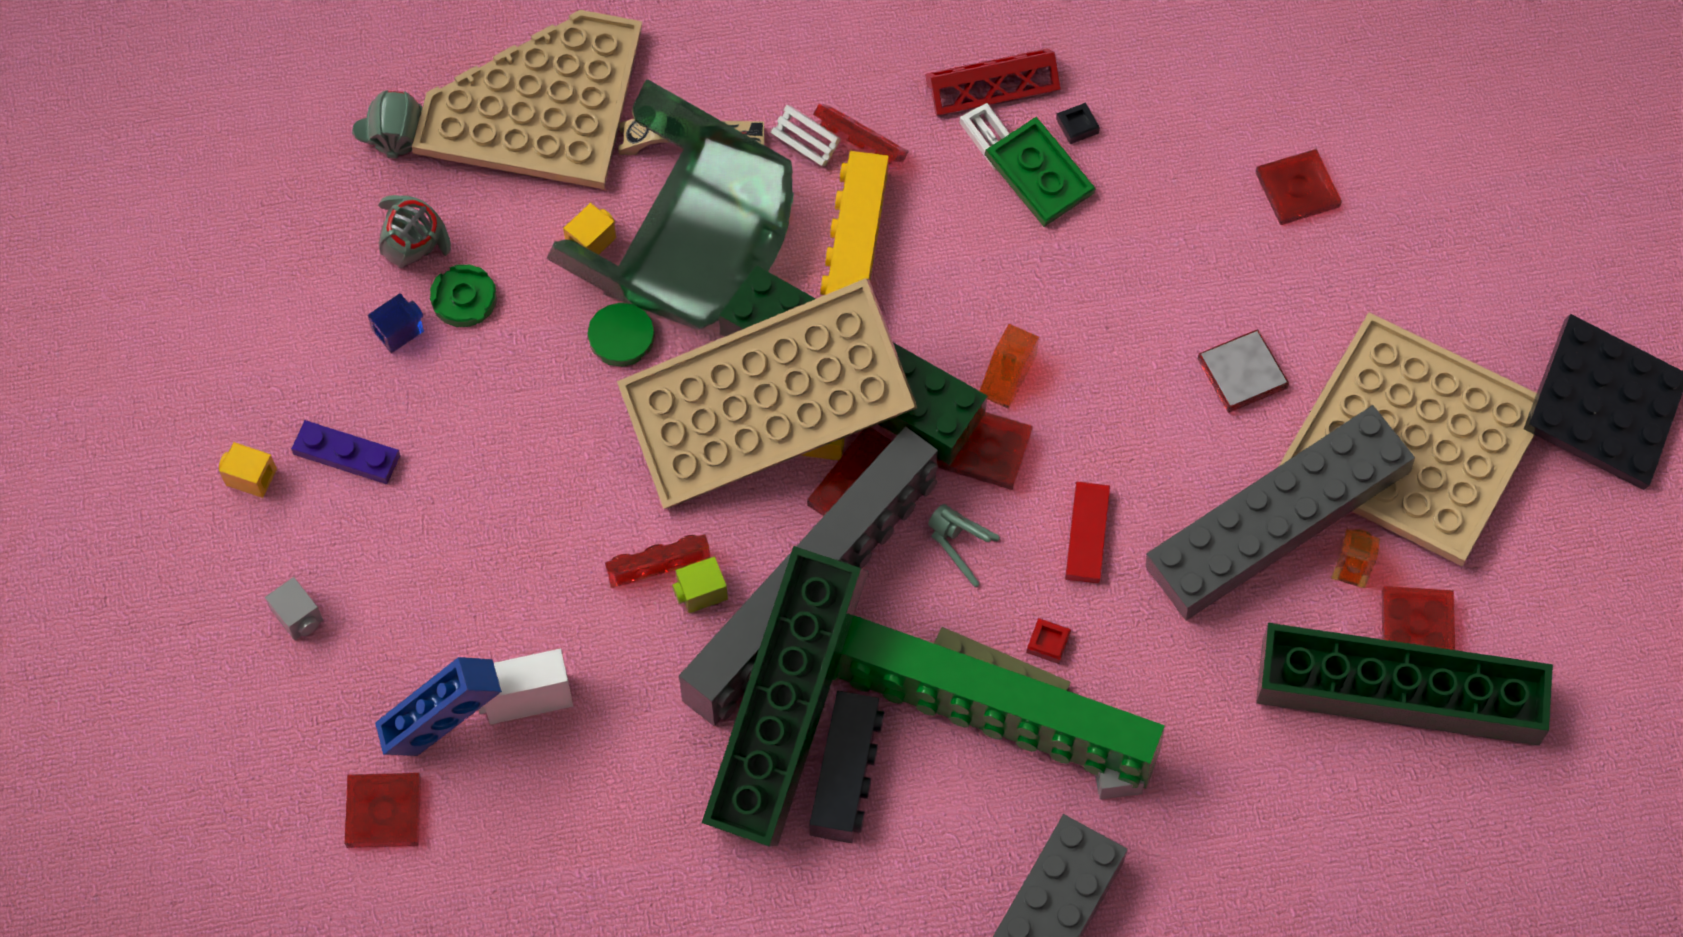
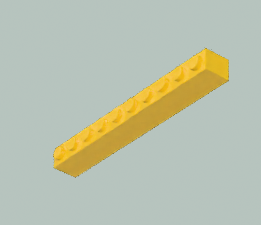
[801,151,889,461]

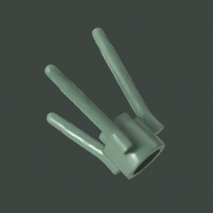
[928,504,1000,587]

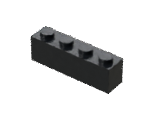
[809,691,885,843]

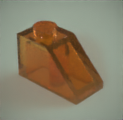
[979,324,1039,409]
[1331,529,1380,588]

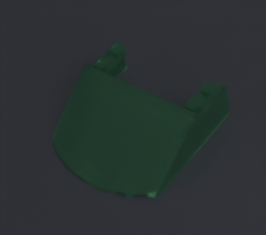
[546,79,794,330]

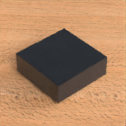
[1056,102,1100,144]

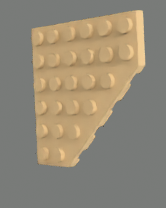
[412,10,642,189]

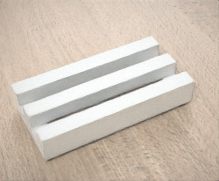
[960,103,1010,170]
[770,105,841,166]

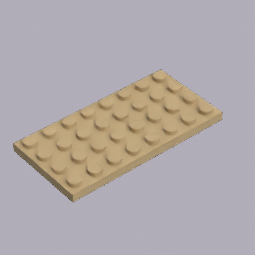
[617,278,917,509]

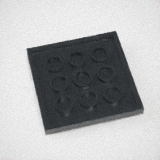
[1523,314,1683,490]

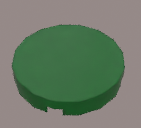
[430,264,497,327]
[587,303,655,367]

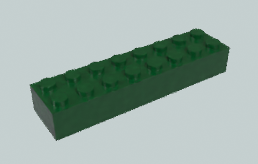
[719,265,988,465]
[702,546,869,847]
[1256,623,1553,746]

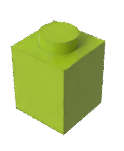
[672,556,728,613]

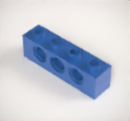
[375,657,502,756]

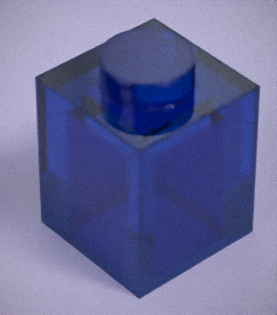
[367,293,424,353]

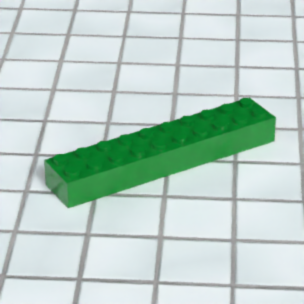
[833,615,1165,789]

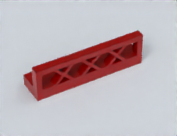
[925,48,1061,115]

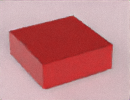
[1026,618,1071,664]

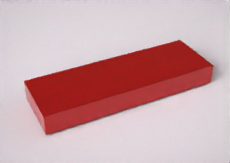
[1065,481,1110,584]

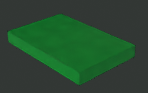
[984,116,1096,227]

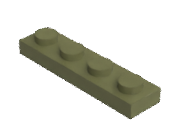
[934,627,1071,691]

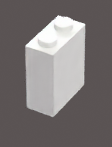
[479,648,574,725]

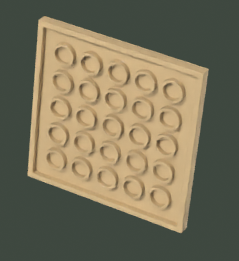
[1278,312,1537,567]

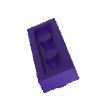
[291,420,400,484]

